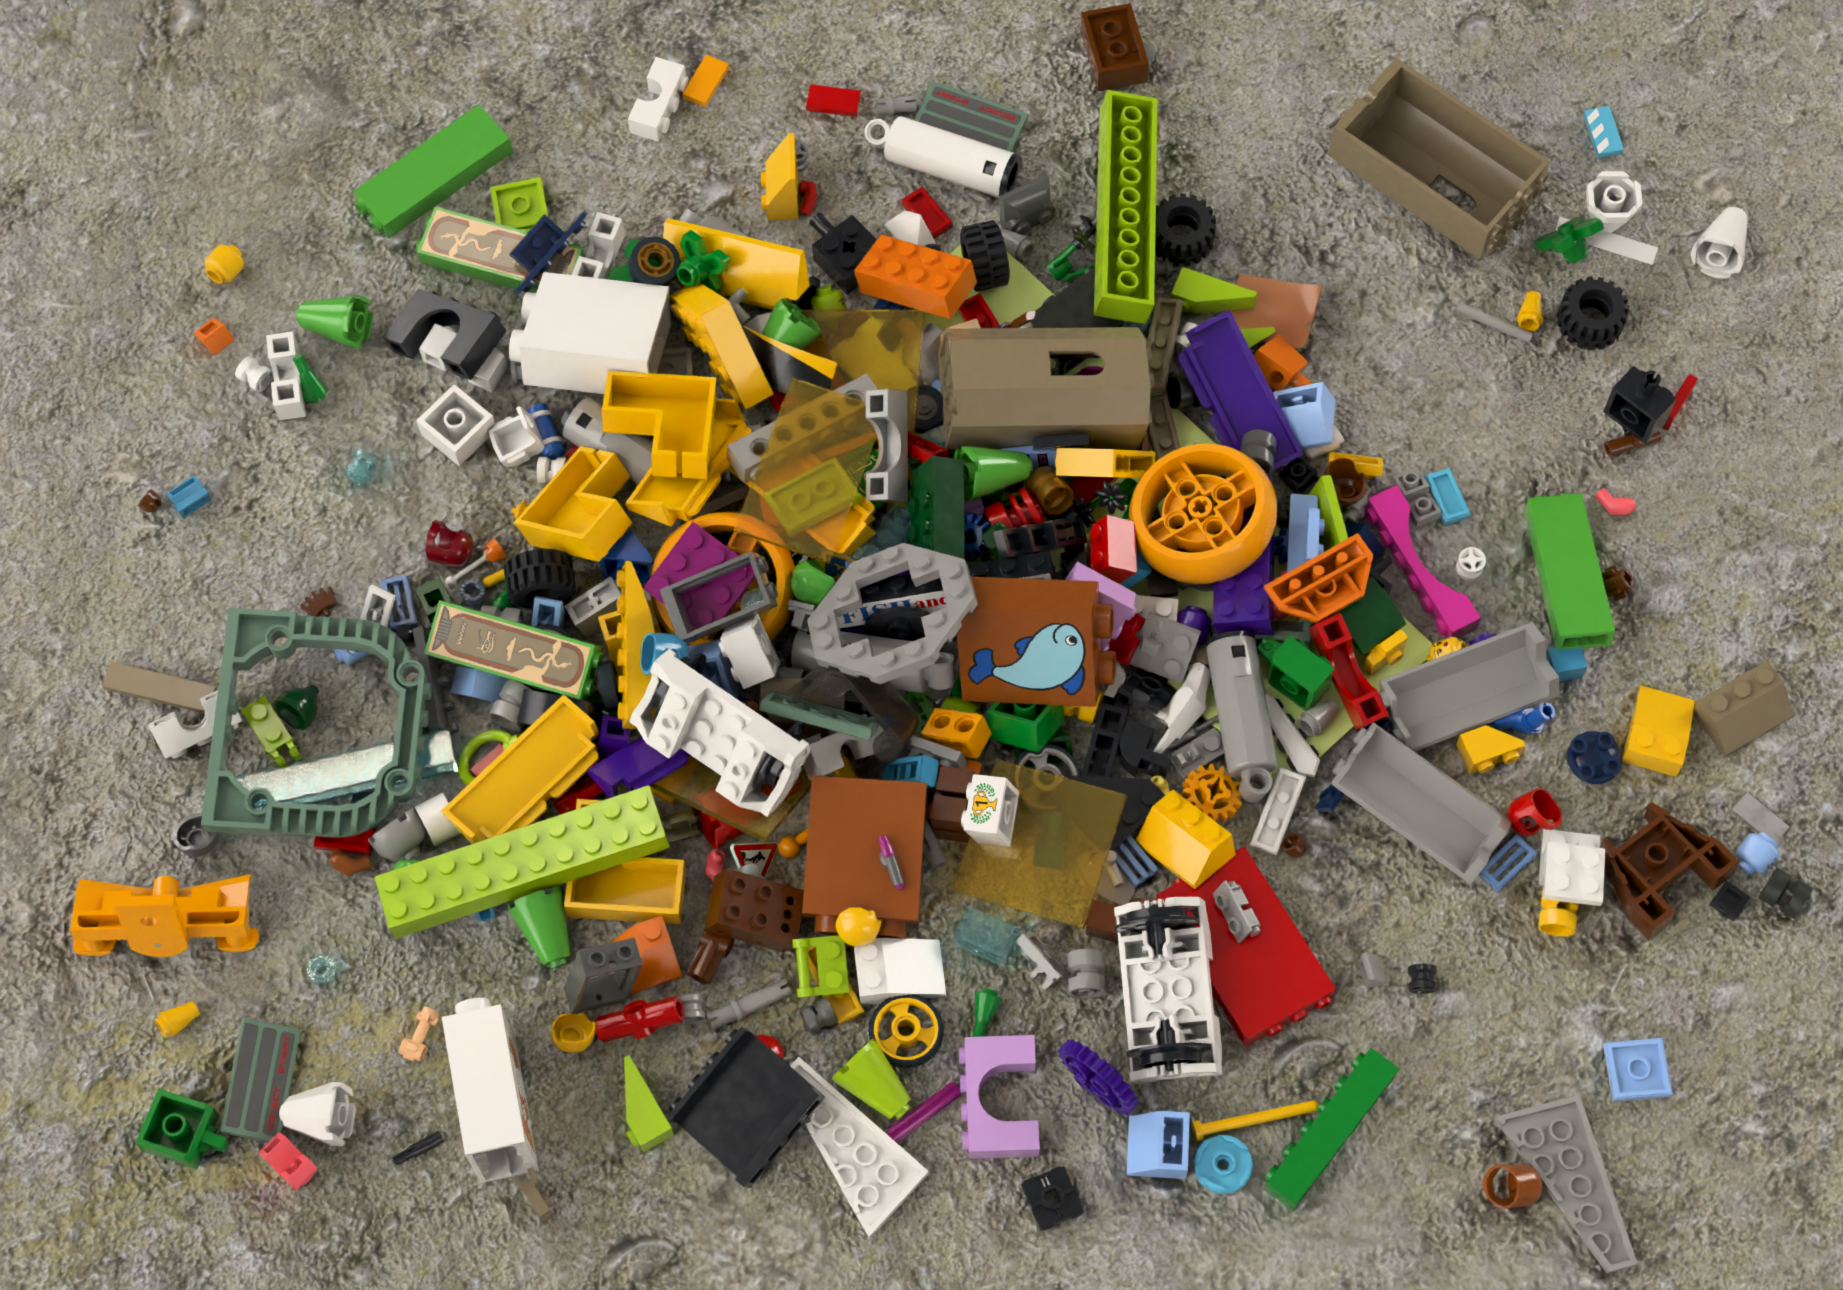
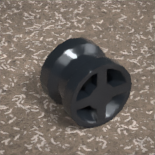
[1407,963,1438,994]

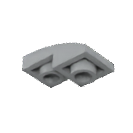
[1393,467,1442,528]

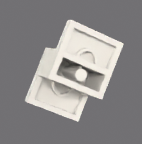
[1539,829,1605,906]

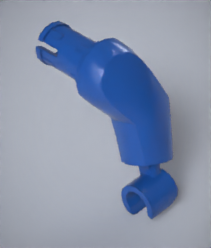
[1472,702,1555,734]

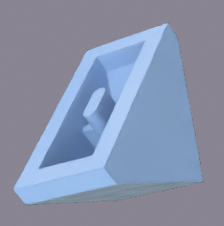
[531,596,567,628]
[451,666,511,702]

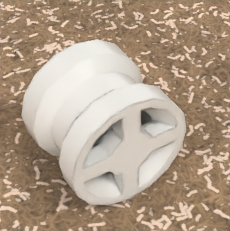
[1456,547,1486,581]

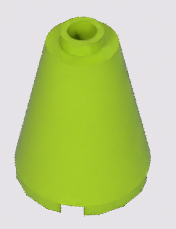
[831,1038,911,1119]

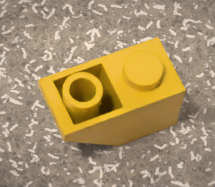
[1456,725,1525,774]

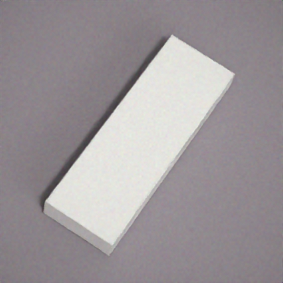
[1250,767,1306,856]

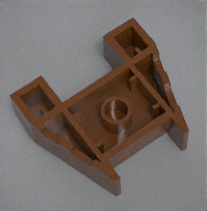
[1600,802,1739,941]

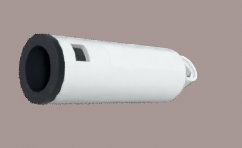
[864,116,1021,198]

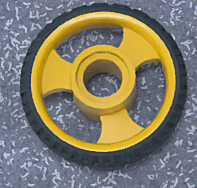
[869,994,944,1068]

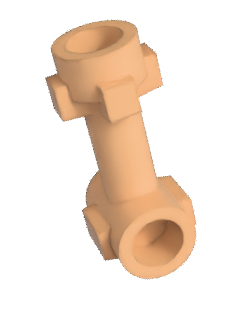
[399,1007,439,1062]

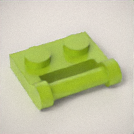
[792,935,849,998]

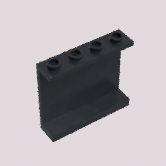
[666,1027,825,1188]

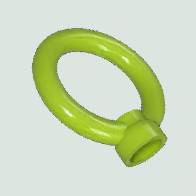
[457,730,520,786]

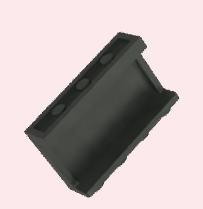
[1031,266,1135,376]

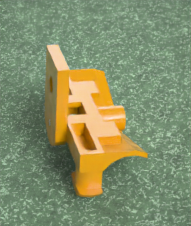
[70,874,259,957]

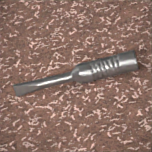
[1167,715,1219,751]

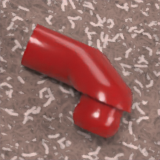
[798,180,817,216]

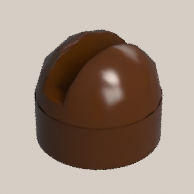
[138,489,162,513]
[1281,833,1307,858]

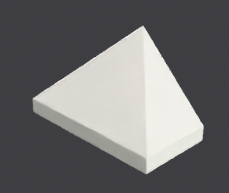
[884,210,936,246]
[360,585,396,628]

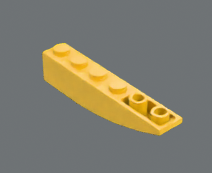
[616,561,657,729]

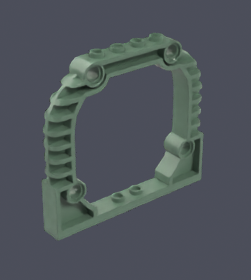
[201,608,432,838]

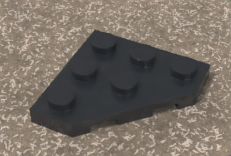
[1049,776,1165,854]

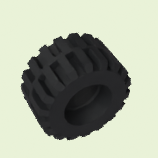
[1155,193,1216,266]
[960,220,1010,292]
[1557,276,1629,350]
[504,549,576,609]

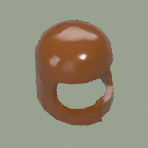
[1483,1164,1543,1209]

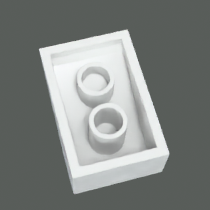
[854,938,946,1006]

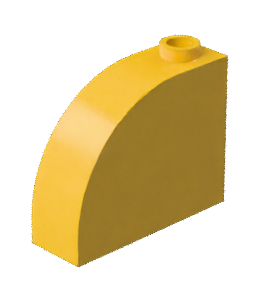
[1055,448,1156,478]

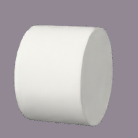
[414,793,461,847]

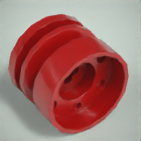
[983,487,1047,529]

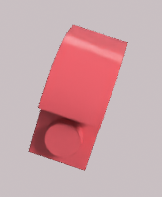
[258,1132,317,1191]

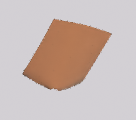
[1231,274,1322,348]

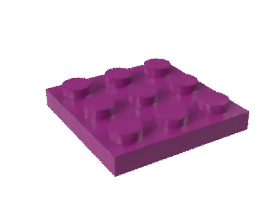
[643,521,756,638]

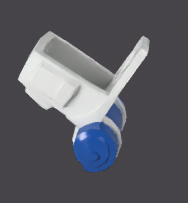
[488,403,566,468]

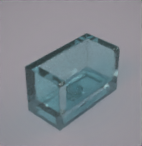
[953,906,1020,967]

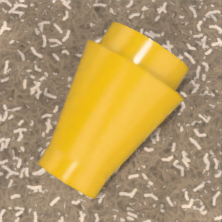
[1516,291,1543,331]
[154,1000,200,1039]

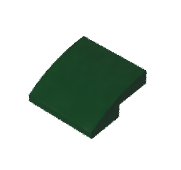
[1332,576,1406,656]

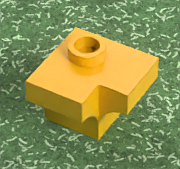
[1363,629,1408,676]

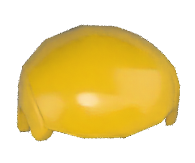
[835,907,882,947]
[550,1013,595,1054]

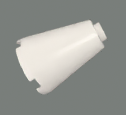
[1691,207,1748,278]

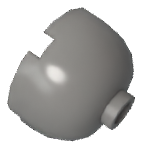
[368,807,426,860]

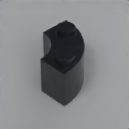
[518,689,602,728]

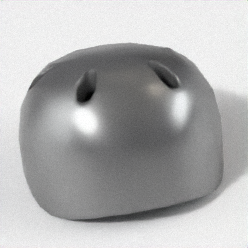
[172,813,219,857]

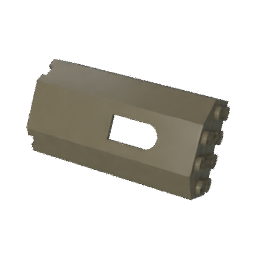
[1328,58,1550,259]
[938,327,1154,451]

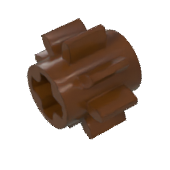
[1601,565,1634,601]

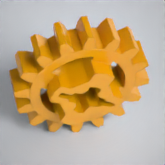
[1181,764,1242,824]

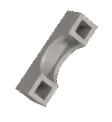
[866,389,908,503]

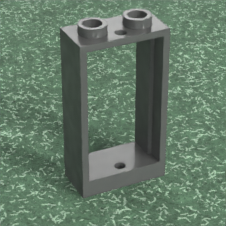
[660,551,778,644]
[564,938,643,1014]

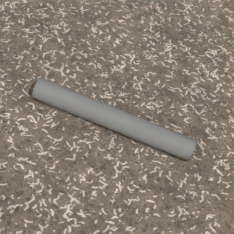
[1456,302,1533,343]

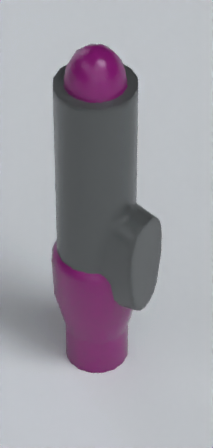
[878,835,905,891]

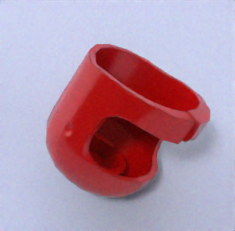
[1507,788,1562,836]

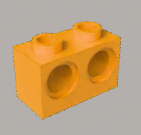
[921,708,992,759]

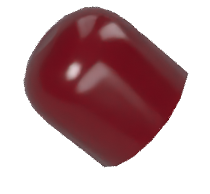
[425,520,473,568]

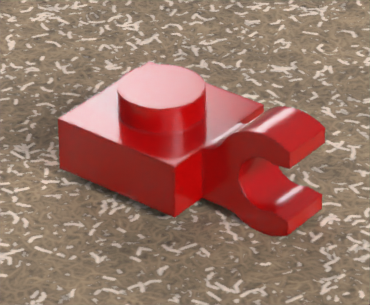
[1107,613,1146,665]

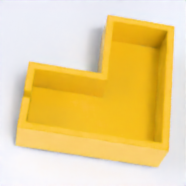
[670,283,773,409]
[602,370,716,479]
[514,446,632,562]
[564,799,687,925]

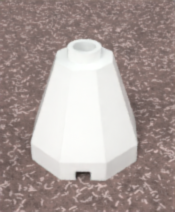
[1586,171,1643,233]
[279,1082,356,1146]

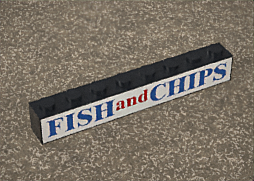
[837,551,1056,629]

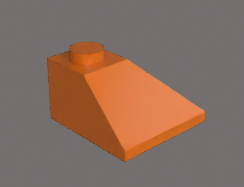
[610,915,682,995]

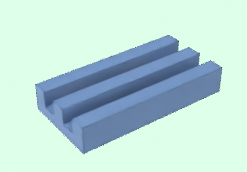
[380,575,419,632]
[1478,834,1538,894]
[1114,836,1158,888]

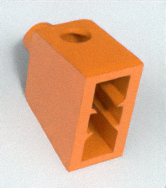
[1254,334,1312,391]

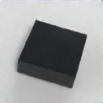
[1709,880,1750,921]

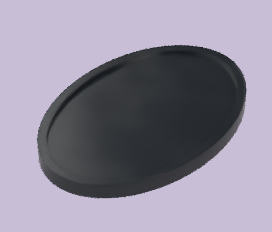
[864,606,930,641]

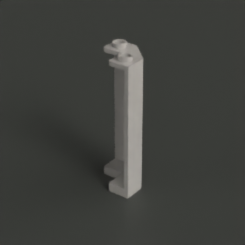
[1379,622,1559,752]
[1331,722,1512,884]

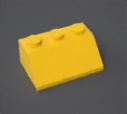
[1136,790,1236,889]

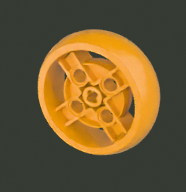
[1129,444,1277,584]
[650,512,796,646]

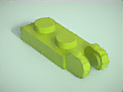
[241,696,302,770]

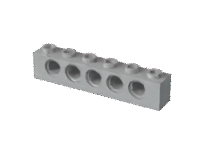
[727,373,879,484]

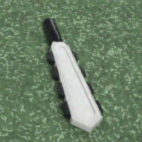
[1265,691,1320,777]

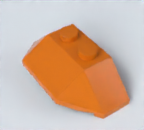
[1264,533,1373,623]

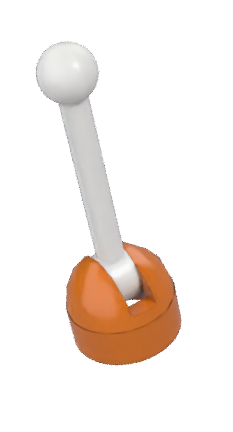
[445,538,507,587]

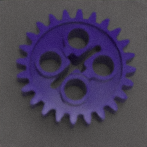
[1058,1039,1139,1116]

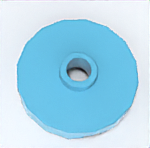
[1193,1135,1253,1195]

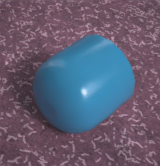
[640,633,689,675]

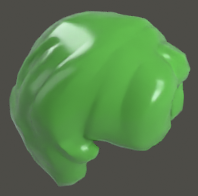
[791,560,835,607]

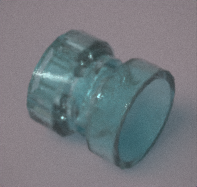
[343,448,379,485]

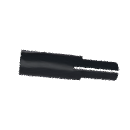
[393,1130,444,1165]

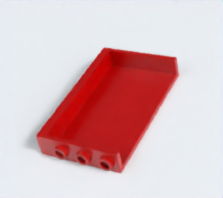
[1156,846,1336,1047]

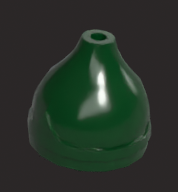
[274,685,319,730]

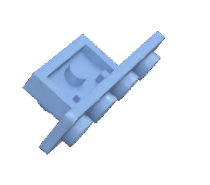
[1287,494,1324,573]

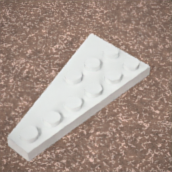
[790,1057,929,1239]

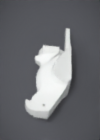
[1154,662,1211,754]

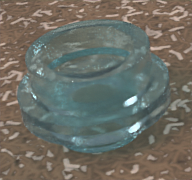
[307,955,336,984]

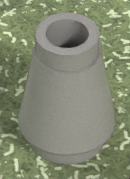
[1000,228,1035,261]
[1298,699,1339,737]

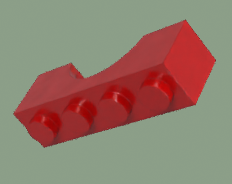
[1308,613,1389,730]

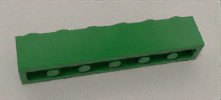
[1264,1048,1399,1211]

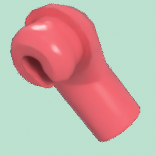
[1594,488,1636,515]
[705,848,726,881]

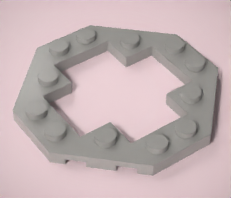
[807,543,978,684]

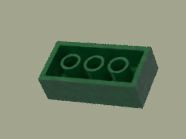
[908,456,964,559]

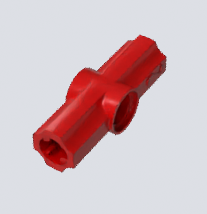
[595,996,685,1042]

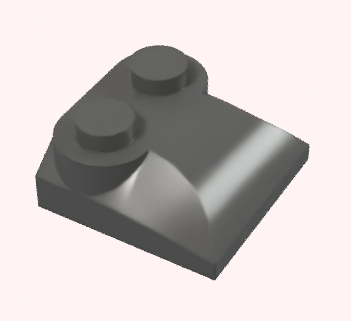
[1000,174,1056,235]

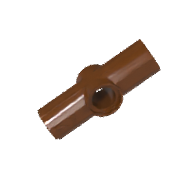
[687,929,735,985]

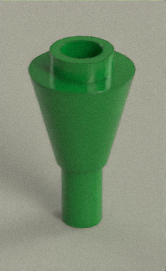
[293,354,329,404]
[972,988,1003,1037]

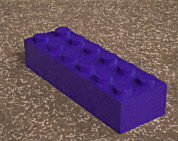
[1213,475,1274,635]

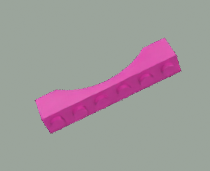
[1365,485,1481,638]

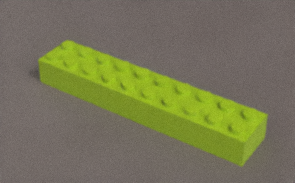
[1094,90,1158,324]
[374,785,670,939]

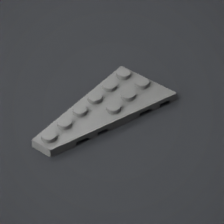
[1494,1095,1638,1274]

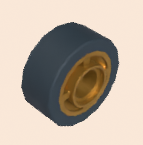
[628,237,681,286]

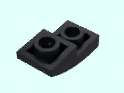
[1279,457,1320,495]

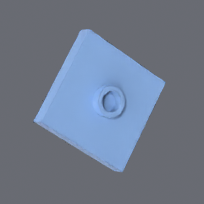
[1603,1038,1673,1102]

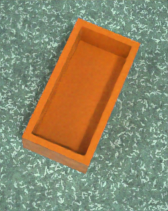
[854,234,977,319]

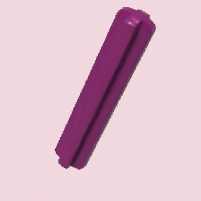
[886,1082,961,1143]

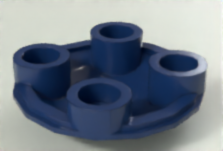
[1567,731,1622,784]

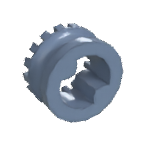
[460,579,486,607]

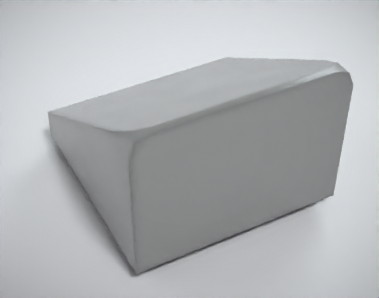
[1358,952,1387,989]

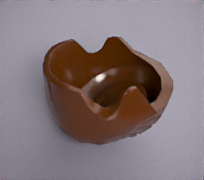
[1323,458,1367,505]

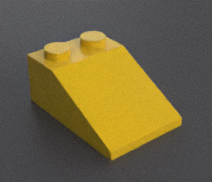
[761,133,799,220]
[1622,685,1695,777]

